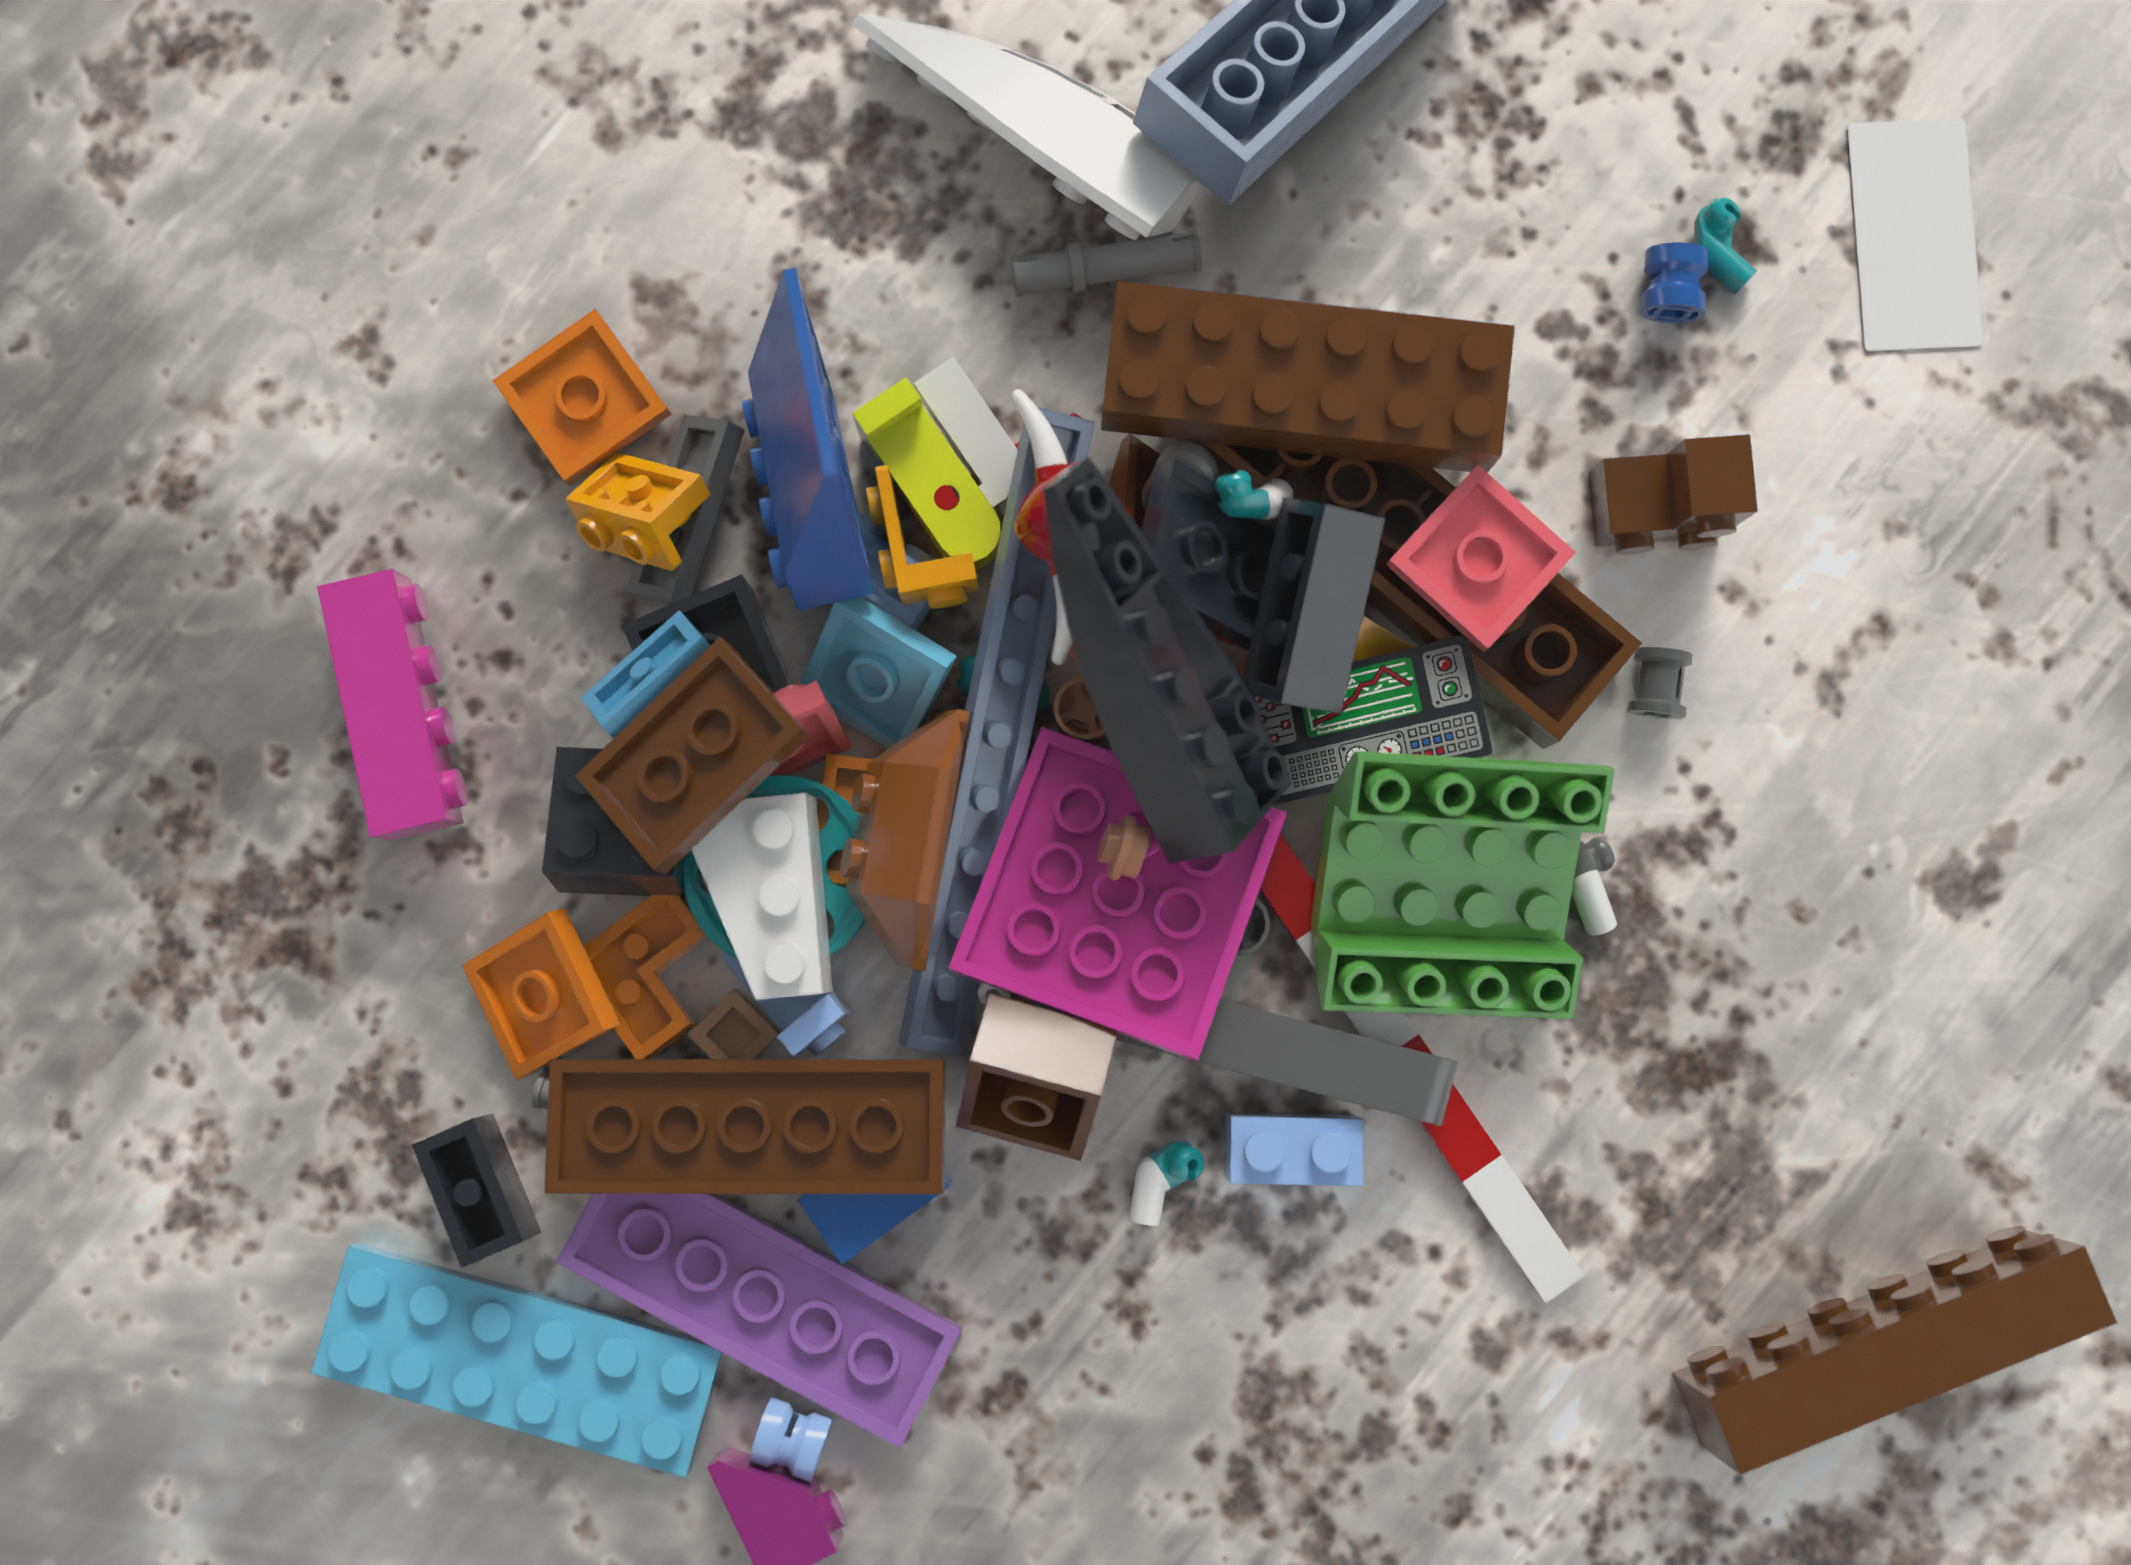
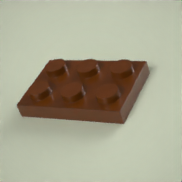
[575,637,811,875]

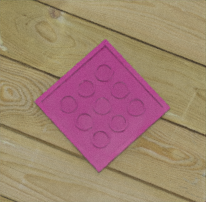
[949,727,1287,1062]

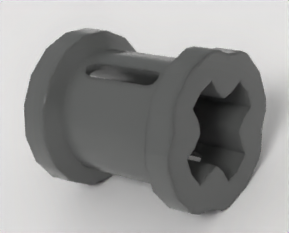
[1628,647,1693,719]

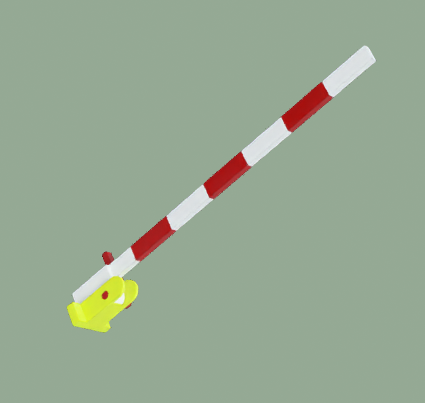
[852,356,1585,1303]

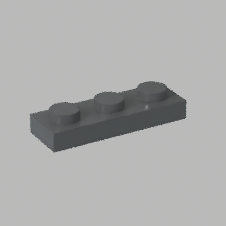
[626,414,745,605]

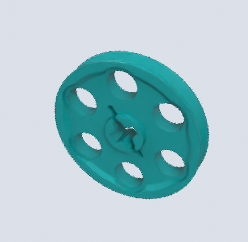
[683,775,866,959]

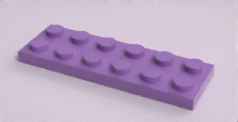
[556,1194,963,1448]

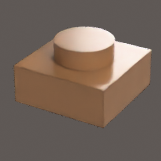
[688,988,781,1059]

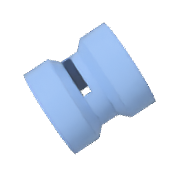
[749,1397,833,1483]

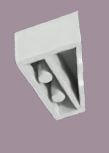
[691,793,833,1000]

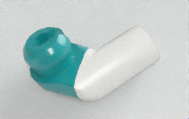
[1215,470,1293,520]
[1129,1141,1204,1226]

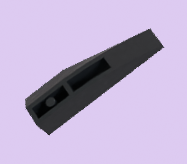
[1043,456,1292,864]

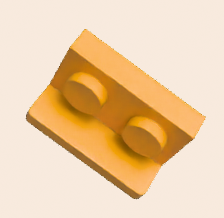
[565,452,711,571]

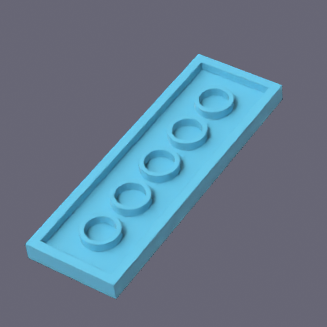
[311,1243,723,1478]

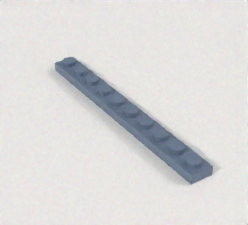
[898,407,1095,1056]

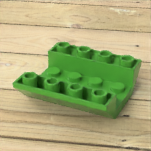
[1311,751,1615,1019]

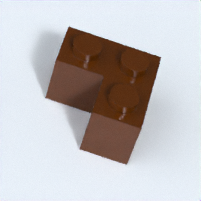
[1588,434,1758,554]

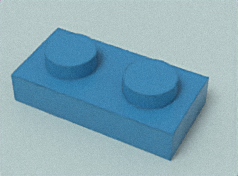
[581,611,711,739]

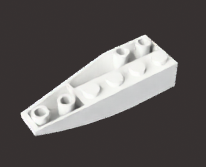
[852,14,1202,240]

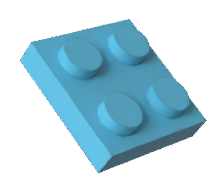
[800,597,957,749]

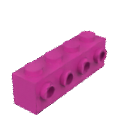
[317,568,468,841]

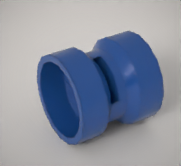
[1641,242,1709,323]

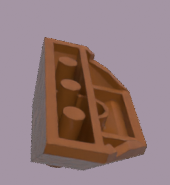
[841,709,970,971]

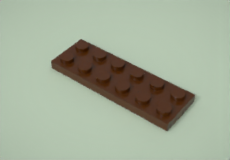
[544,1059,946,1194]

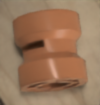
[1053,676,1107,745]

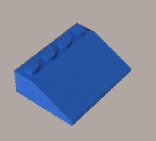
[742,267,875,611]

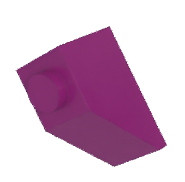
[707,1447,847,1565]

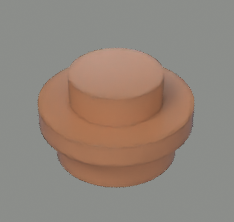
[1097,814,1150,881]

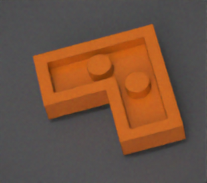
[583,895,708,1059]

